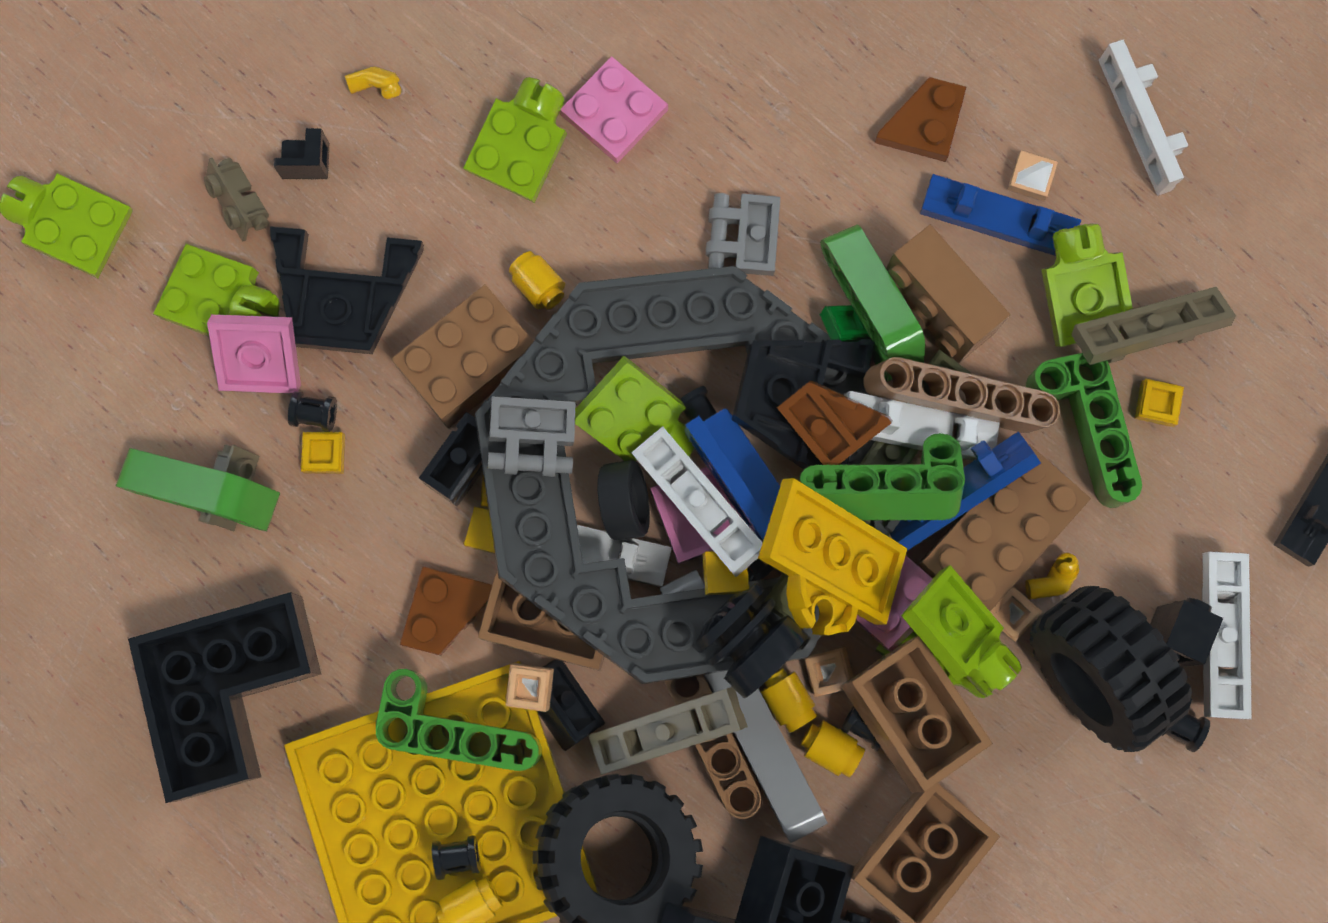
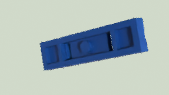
[920,174,1081,256]
[890,431,1041,551]

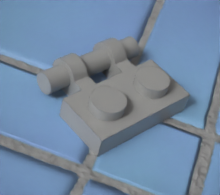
[705,193,780,276]
[487,396,576,477]

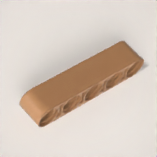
[864,357,1060,433]
[664,675,762,819]

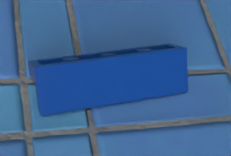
[685,409,780,570]

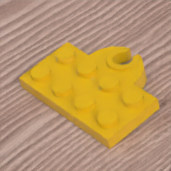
[758,478,907,635]

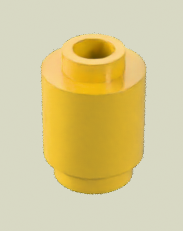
[509,251,566,309]
[760,668,817,733]
[800,720,865,778]
[436,876,503,923]

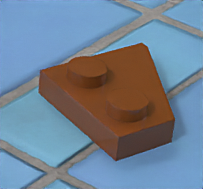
[875,77,967,162]
[777,381,893,465]
[400,566,492,656]

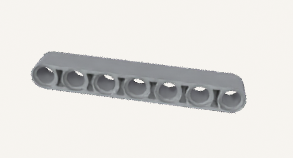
[659,570,827,843]

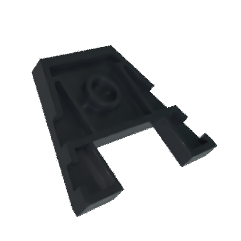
[270,226,424,354]
[731,339,875,469]

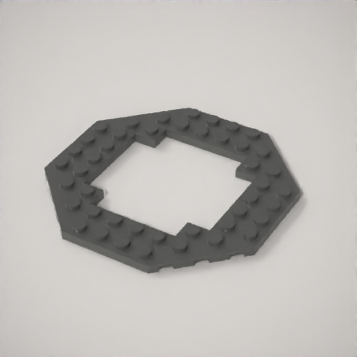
[475,266,900,684]

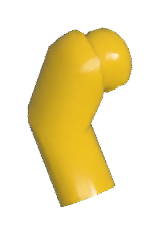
[345,66,402,99]
[1025,553,1079,600]

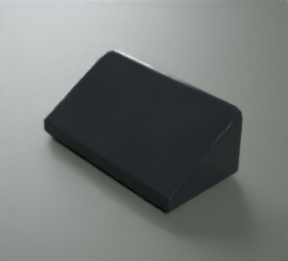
[538,659,605,751]

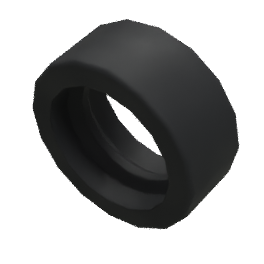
[597,460,650,540]

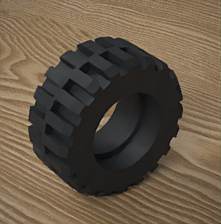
[1030,586,1192,752]
[533,774,703,923]

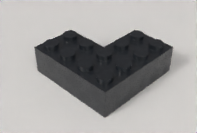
[128,592,322,803]
[661,836,855,923]

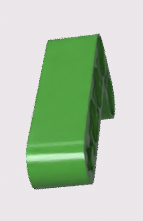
[820,224,925,382]
[1026,353,1142,508]
[800,433,965,520]
[116,448,280,532]
[376,669,542,771]

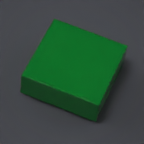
[819,305,871,342]

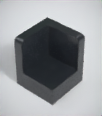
[274,128,330,179]

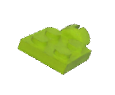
[463,77,567,203]
[0,173,133,278]
[1041,223,1133,347]
[153,244,280,336]
[575,356,694,462]
[901,565,1022,696]

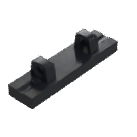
[1274,454,1328,567]

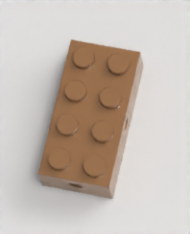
[916,444,1091,611]

